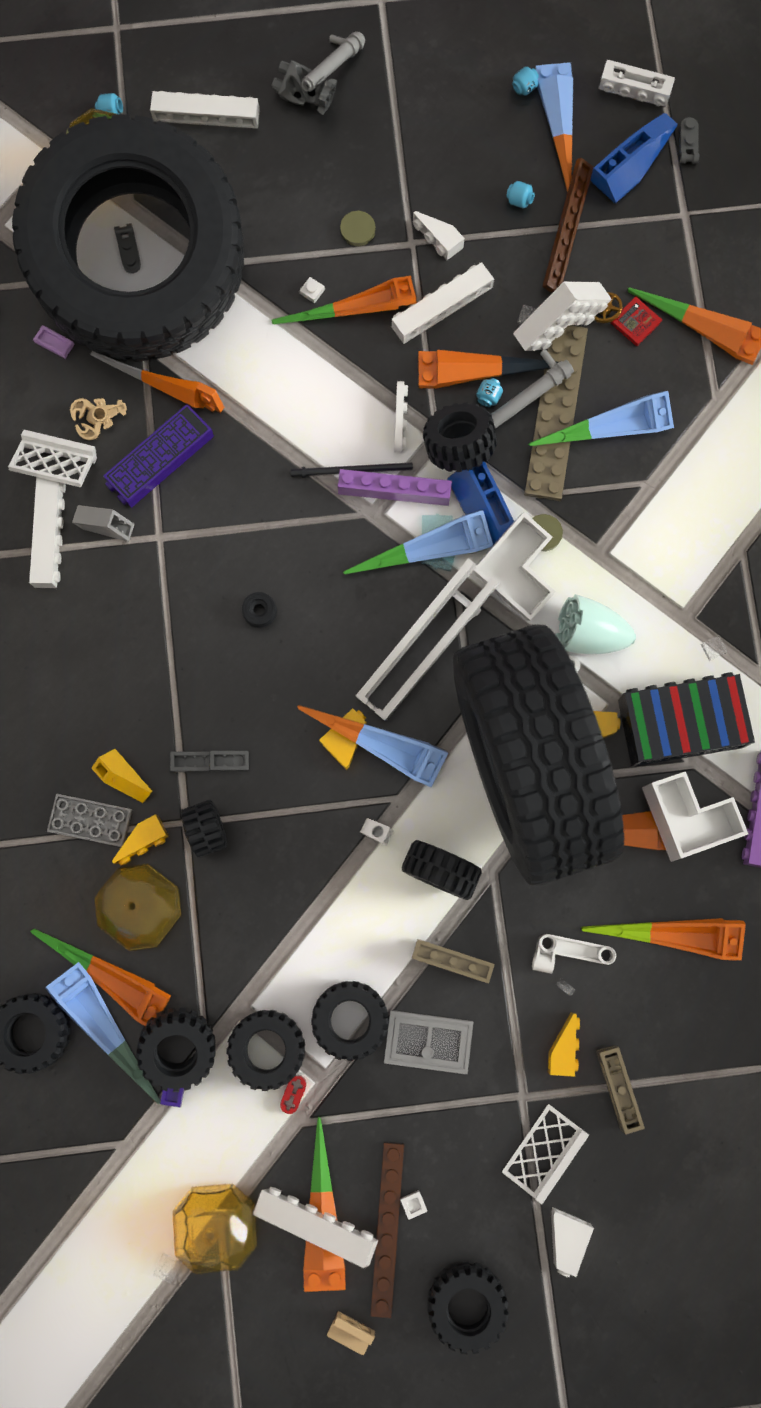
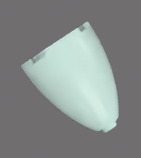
[555,594,636,654]

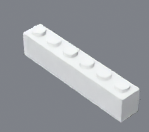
[150,91,260,128]
[392,262,494,344]
[29,477,66,588]
[253,1187,378,1268]

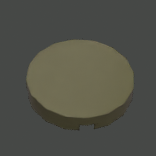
[340,211,376,247]
[532,514,563,552]

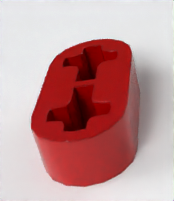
[280,1075,307,1114]

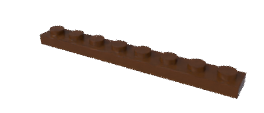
[542,158,594,293]
[371,1142,404,1318]

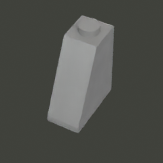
[72,505,135,541]

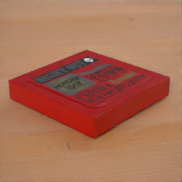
[610,297,662,347]

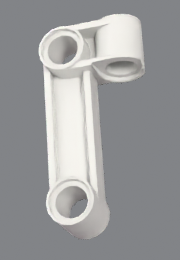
[532,934,616,974]

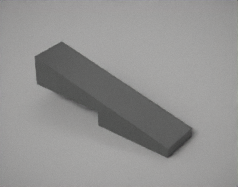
[169,751,249,773]

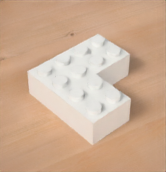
[513,282,612,351]
[472,512,556,621]
[642,771,748,862]

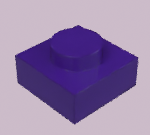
[160,1088,184,1108]

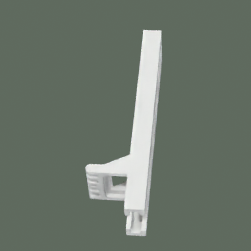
[356,558,499,720]

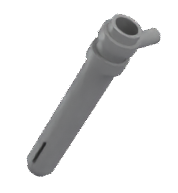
[301,32,365,91]
[491,349,574,429]

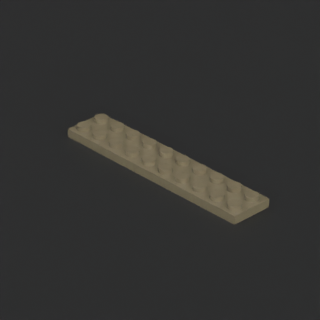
[524,325,588,501]

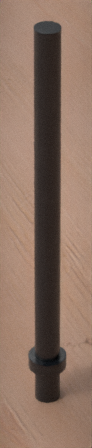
[291,462,413,478]

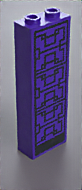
[103,404,214,508]

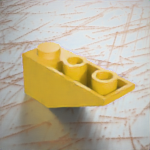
[92,749,152,803]
[112,814,169,866]
[548,1012,580,1076]

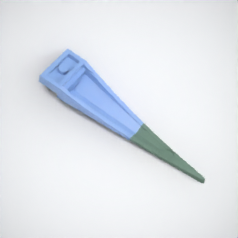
[45,962,160,1104]

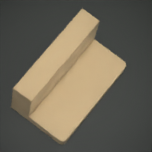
[327,1311,375,1355]

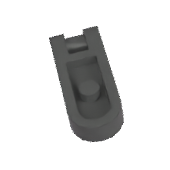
[679,117,699,164]
[114,223,141,274]

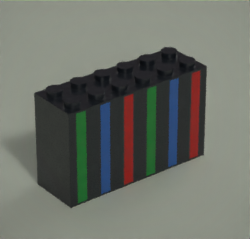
[618,672,755,767]

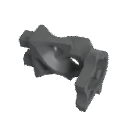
[272,60,337,115]

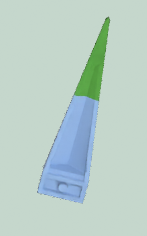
[528,391,674,446]
[343,510,493,574]

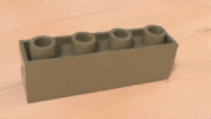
[411,939,495,984]

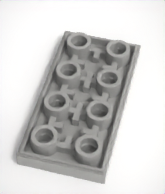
[47,794,133,847]

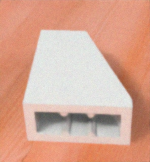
[551,1207,594,1277]

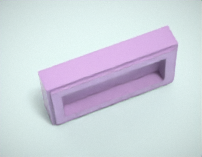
[33,325,75,359]

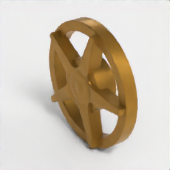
[594,292,622,323]

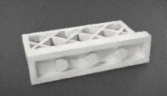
[8,430,97,487]
[502,1104,589,1204]

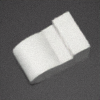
[360,818,394,846]

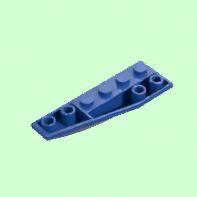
[590,113,678,204]
[447,462,514,545]

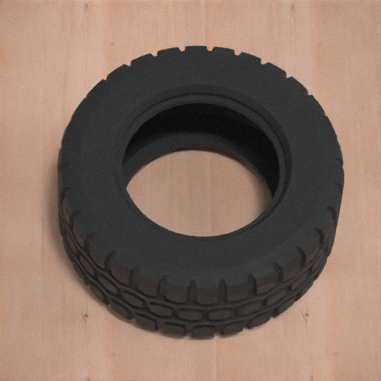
[12,114,244,361]
[453,625,624,885]

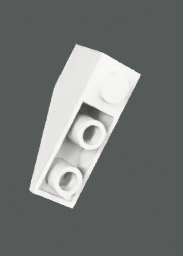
[413,211,465,260]

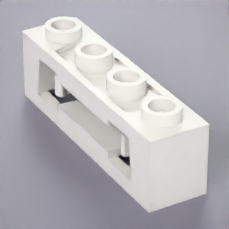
[599,60,675,107]

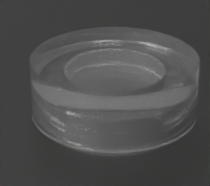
[556,978,576,996]

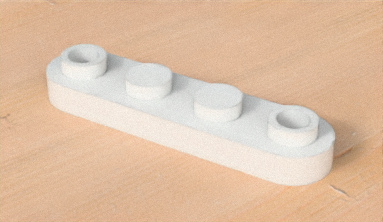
[394,381,408,452]

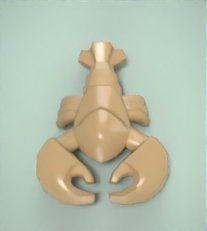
[70,398,127,440]

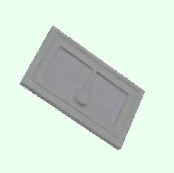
[384,1010,473,1075]

